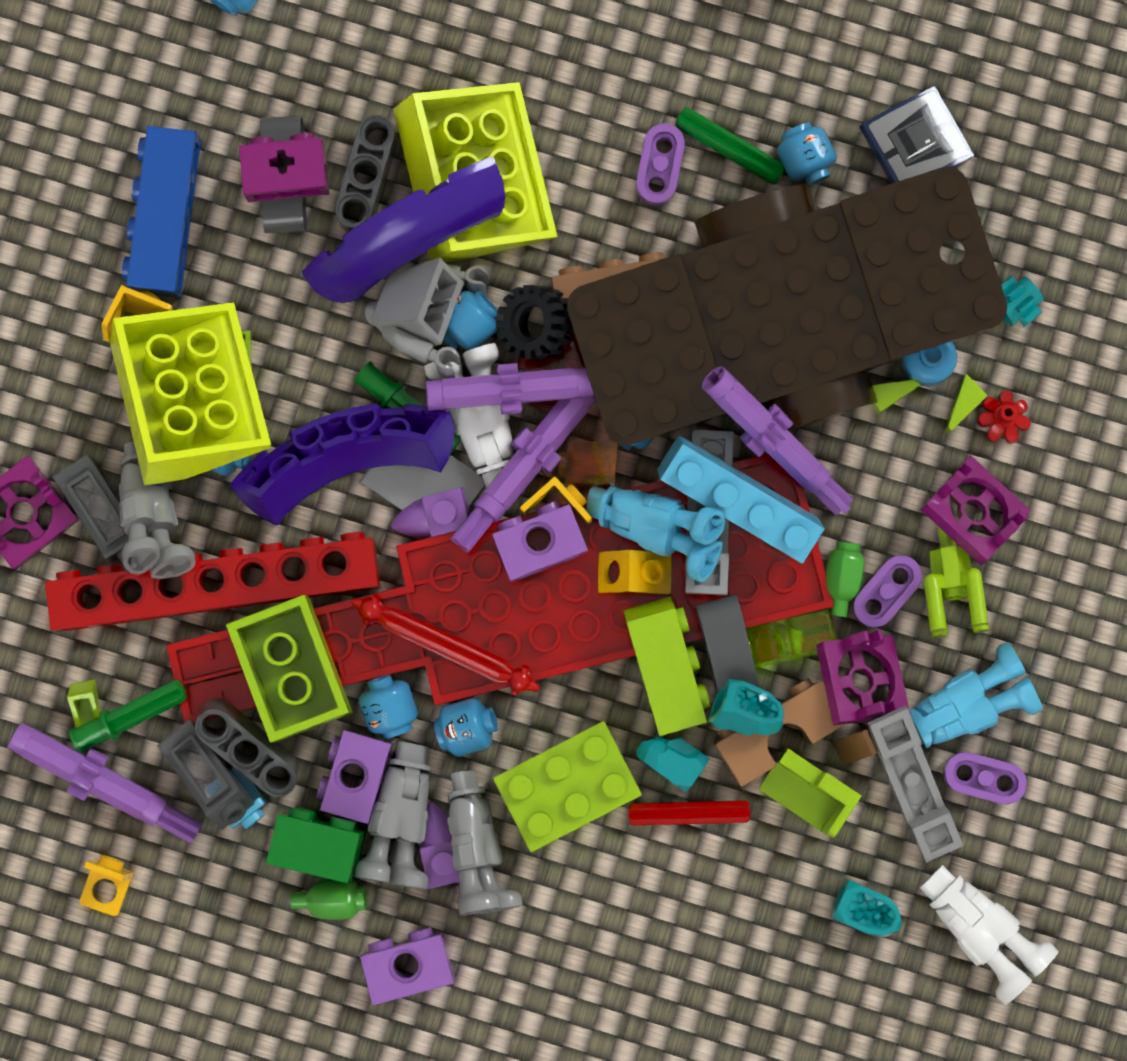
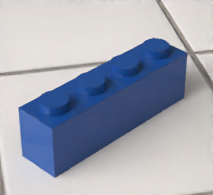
[122,126,202,298]

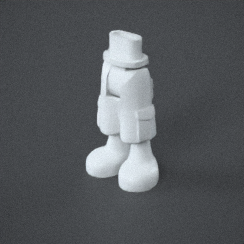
[424,343,514,488]
[920,865,1059,1005]

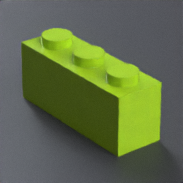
[623,597,711,736]

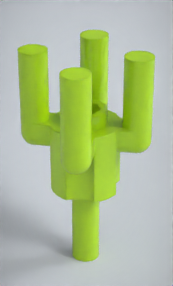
[924,503,989,638]

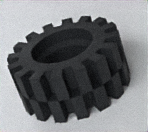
[496,285,574,360]

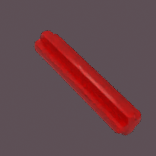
[628,800,750,826]

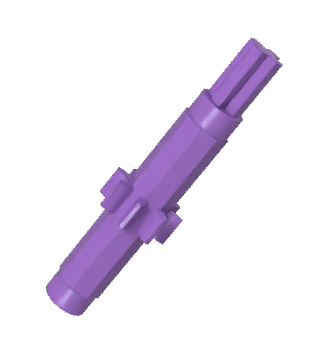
[425,363,594,415]
[702,366,853,516]
[450,393,596,553]
[7,722,203,844]

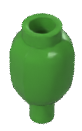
[825,541,865,617]
[290,879,368,920]

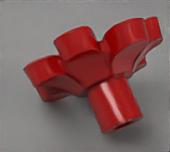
[977,391,1031,444]

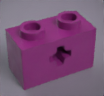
[239,133,330,202]

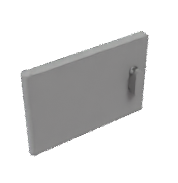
[359,455,485,510]

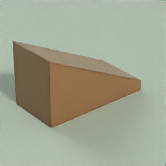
[833,729,877,765]

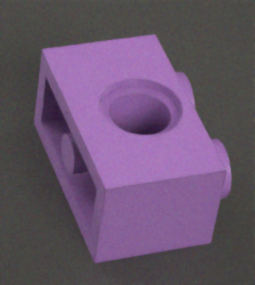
[492,501,588,583]
[316,730,394,824]
[360,927,455,1005]

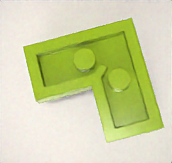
[759,748,862,838]

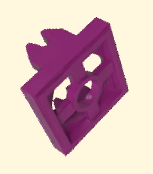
[0,455,80,570]
[920,455,1031,566]
[816,630,911,725]

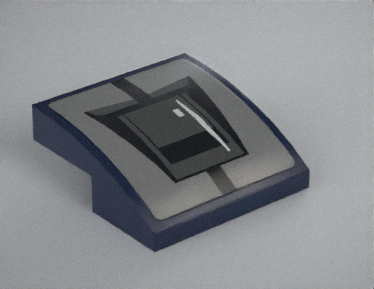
[859,86,974,184]

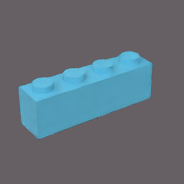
[657,435,825,564]

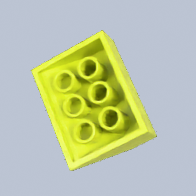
[393,82,558,263]
[110,302,271,486]

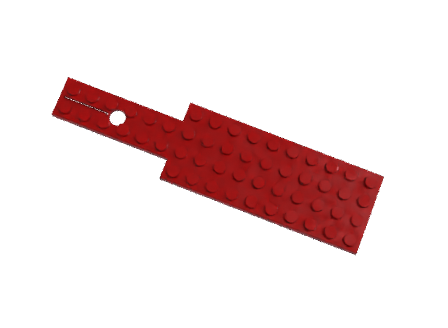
[166,454,834,723]

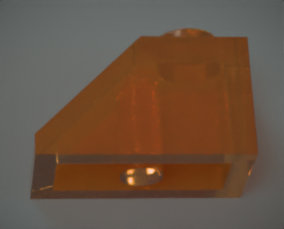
[557,441,618,490]

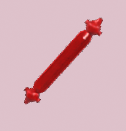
[351,594,540,696]

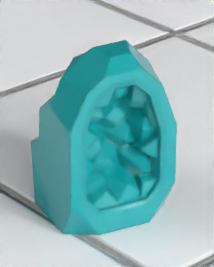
[709,679,784,736]
[636,735,710,792]
[830,878,902,937]

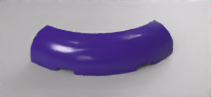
[301,156,505,303]
[229,404,455,526]

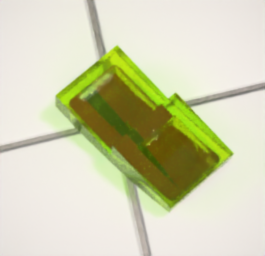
[746,609,838,668]

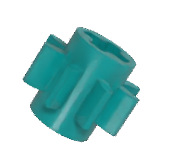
[1001,276,1044,327]

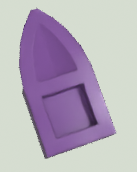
[391,487,470,538]
[419,803,459,889]

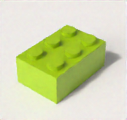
[226,595,353,743]
[493,721,642,853]

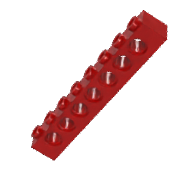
[45,532,381,632]

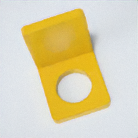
[102,285,173,342]
[519,477,592,525]
[598,550,671,595]
[79,855,134,916]

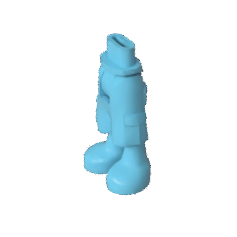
[586,486,725,582]
[910,642,1043,749]

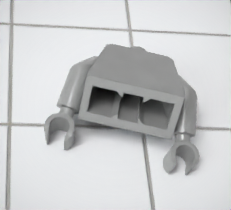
[365,258,489,379]

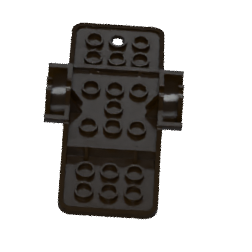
[567,167,1007,445]

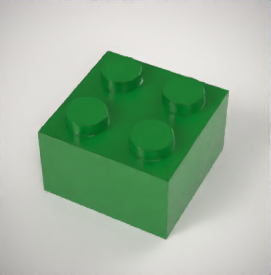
[266,806,367,883]

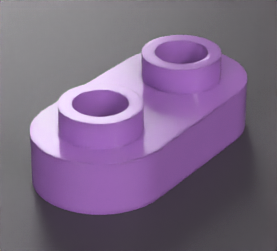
[636,123,685,206]
[852,555,922,628]
[943,752,1027,804]

